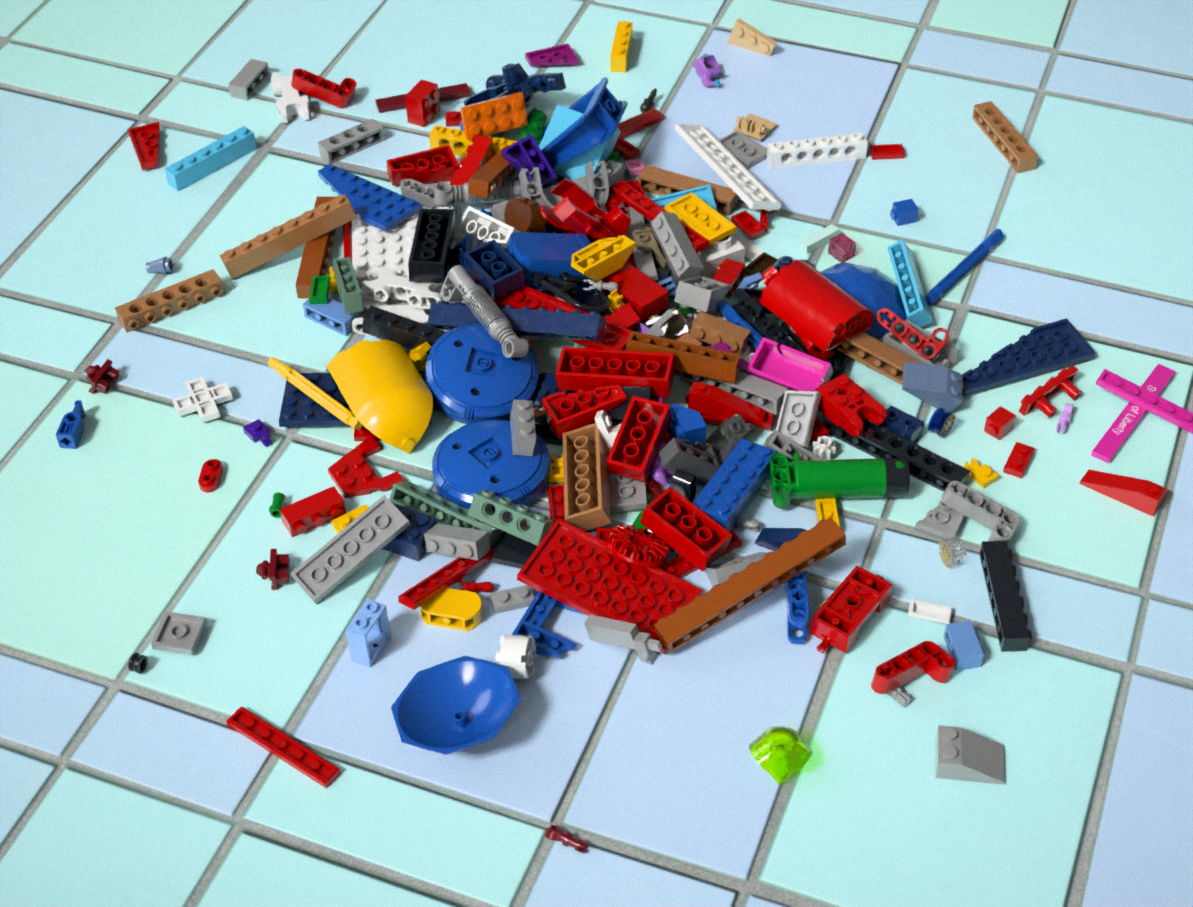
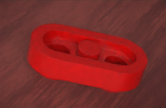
[198,459,223,493]

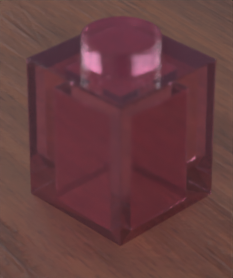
[828,233,856,263]

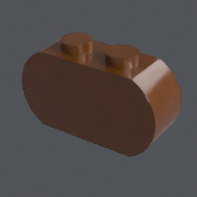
[504,196,546,233]

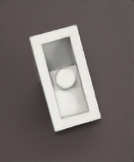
[595,410,622,453]

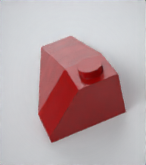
[688,382,766,425]

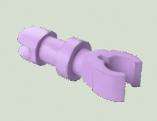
[1056,403,1074,434]

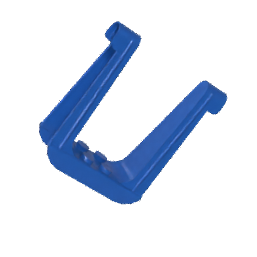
[527,77,628,182]

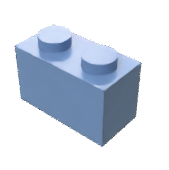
[943,621,985,671]

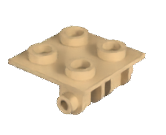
[733,113,777,141]

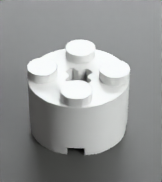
[496,635,536,679]

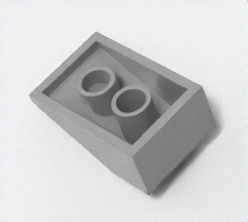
[674,275,732,313]
[935,725,1004,785]

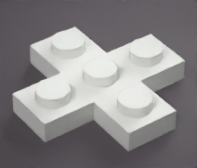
[172,377,233,423]

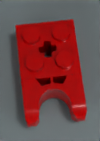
[815,373,887,437]

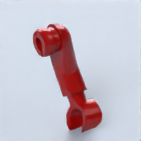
[759,209,774,231]

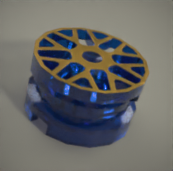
[928,407,956,438]

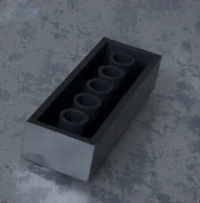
[408,208,455,283]

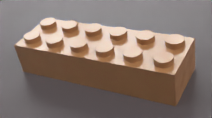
[563,423,611,531]

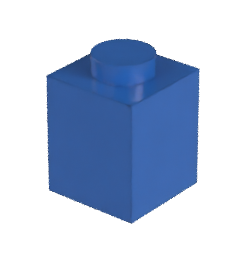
[890,199,918,226]

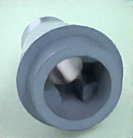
[146,257,173,274]

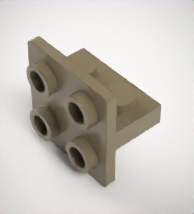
[645,308,690,339]

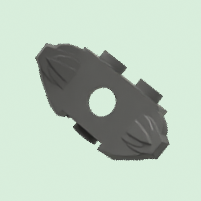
[706,414,758,465]

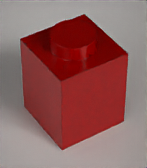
[984,406,1016,440]

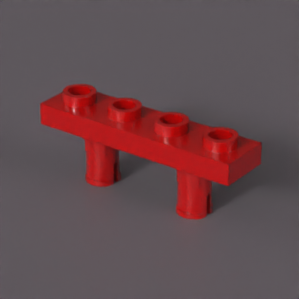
[1019,365,1082,418]

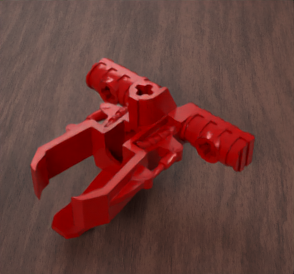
[540,178,636,267]

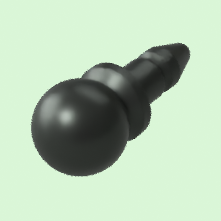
[640,88,657,113]

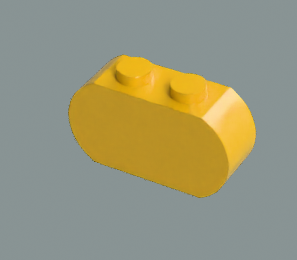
[420,588,482,631]

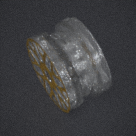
[939,536,967,568]

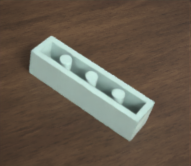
[799,224,839,255]

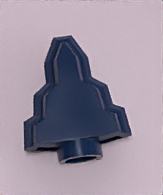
[533,372,570,408]

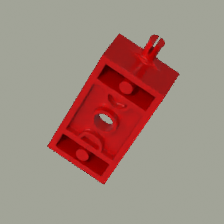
[810,565,893,653]

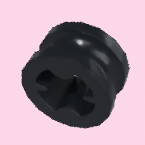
[128,652,148,674]

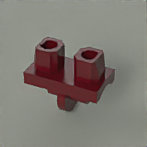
[85,359,119,394]
[256,549,290,590]

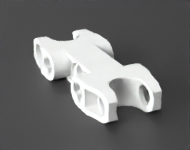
[271,69,310,123]
[359,268,444,309]
[352,299,441,336]

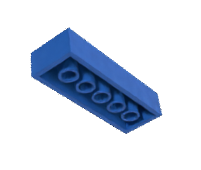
[693,438,777,532]

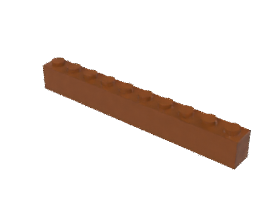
[654,517,846,653]

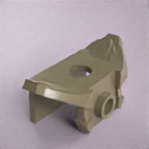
[632,225,667,268]

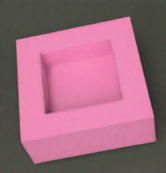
[625,159,644,176]

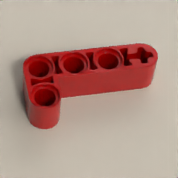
[291,68,357,108]
[876,308,950,360]
[871,641,955,694]

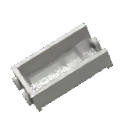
[882,319,959,369]

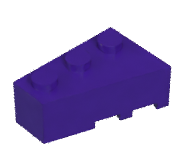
[501,134,557,189]

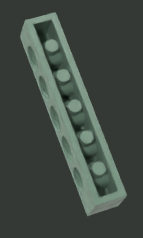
[389,480,503,547]

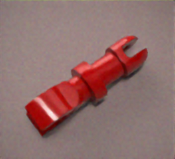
[455,580,494,592]

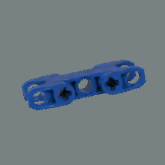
[785,570,809,644]

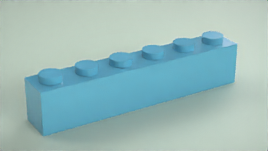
[165,126,257,191]
[887,239,933,328]

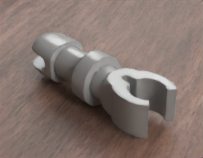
[583,279,619,291]
[735,516,760,531]

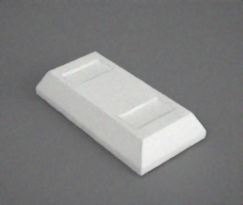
[907,599,953,625]

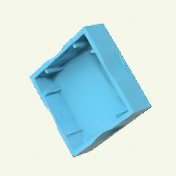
[539,105,621,180]

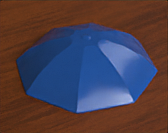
[821,262,908,338]
[391,656,521,755]

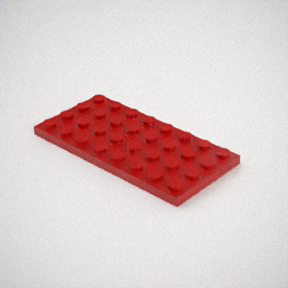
[517,518,703,654]

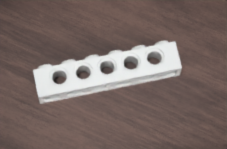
[766,133,868,169]

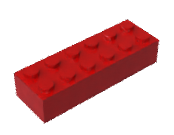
[555,347,676,397]

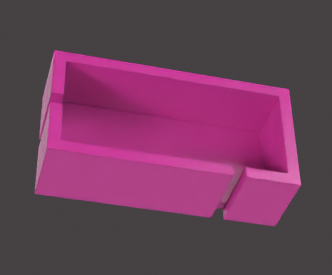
[746,337,834,391]

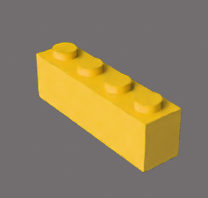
[610,21,633,73]

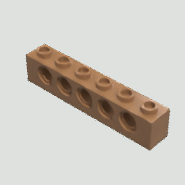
[972,101,1038,173]
[115,269,225,333]

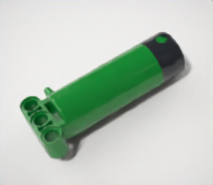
[769,453,910,509]

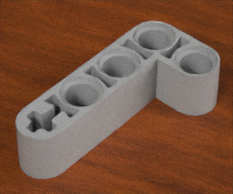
[400,179,457,214]
[941,481,1020,543]

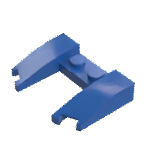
[512,591,584,658]

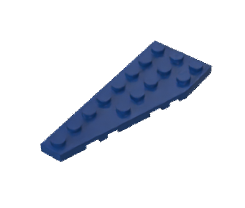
[318,164,423,232]

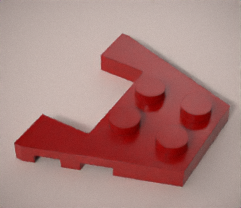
[328,436,404,498]

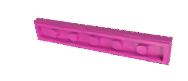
[1095,369,1193,434]

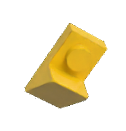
[406,341,431,371]

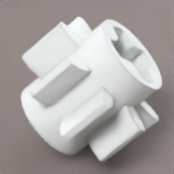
[812,436,836,460]

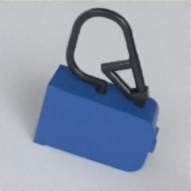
[506,232,610,313]

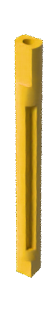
[268,357,362,430]

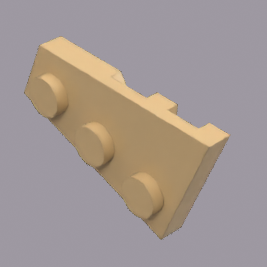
[727,18,777,56]

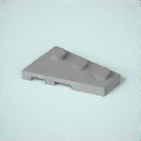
[915,500,965,541]

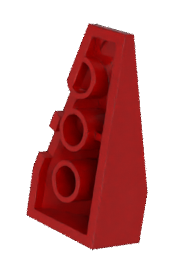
[541,384,627,439]
[1079,469,1170,517]

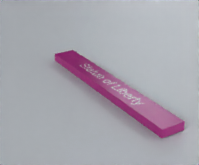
[1091,364,1176,463]

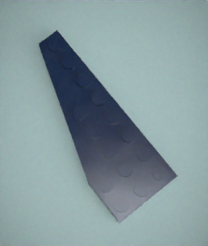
[962,318,1096,396]

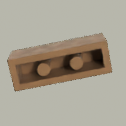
[689,311,751,354]

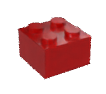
[405,79,441,127]

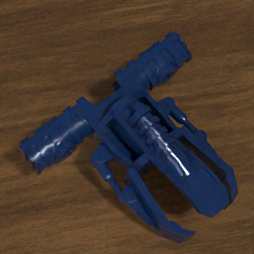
[464,63,566,109]

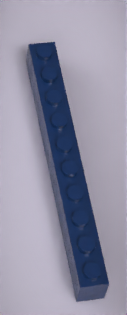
[427,301,606,342]

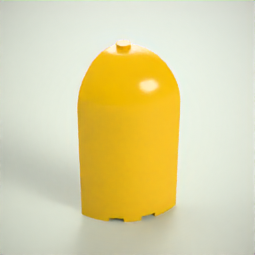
[327,339,433,454]

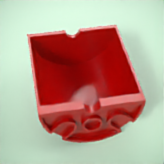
[760,260,873,353]

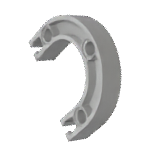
[519,161,609,231]

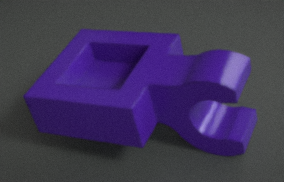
[243,419,272,447]

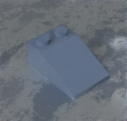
[902,361,963,415]

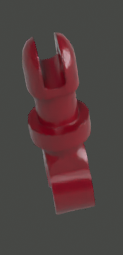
[545,824,589,853]

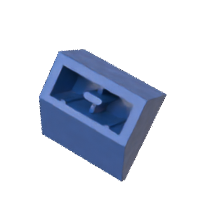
[668,403,707,445]

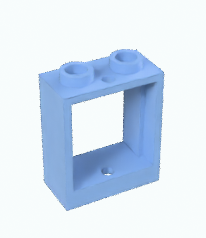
[346,599,391,668]

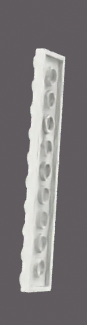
[674,123,782,211]

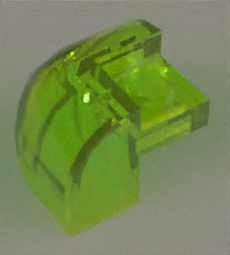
[749,726,813,785]

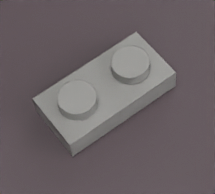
[490,585,534,614]

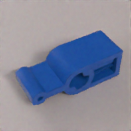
[56,400,86,449]

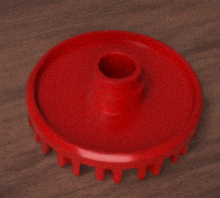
[607,524,669,568]

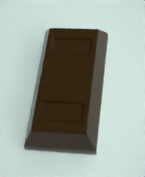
[745,252,778,276]

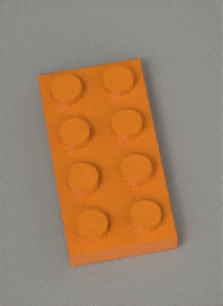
[460,92,528,140]

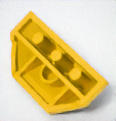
[571,235,636,282]

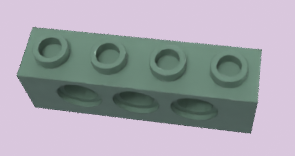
[332,257,363,314]
[468,489,553,546]

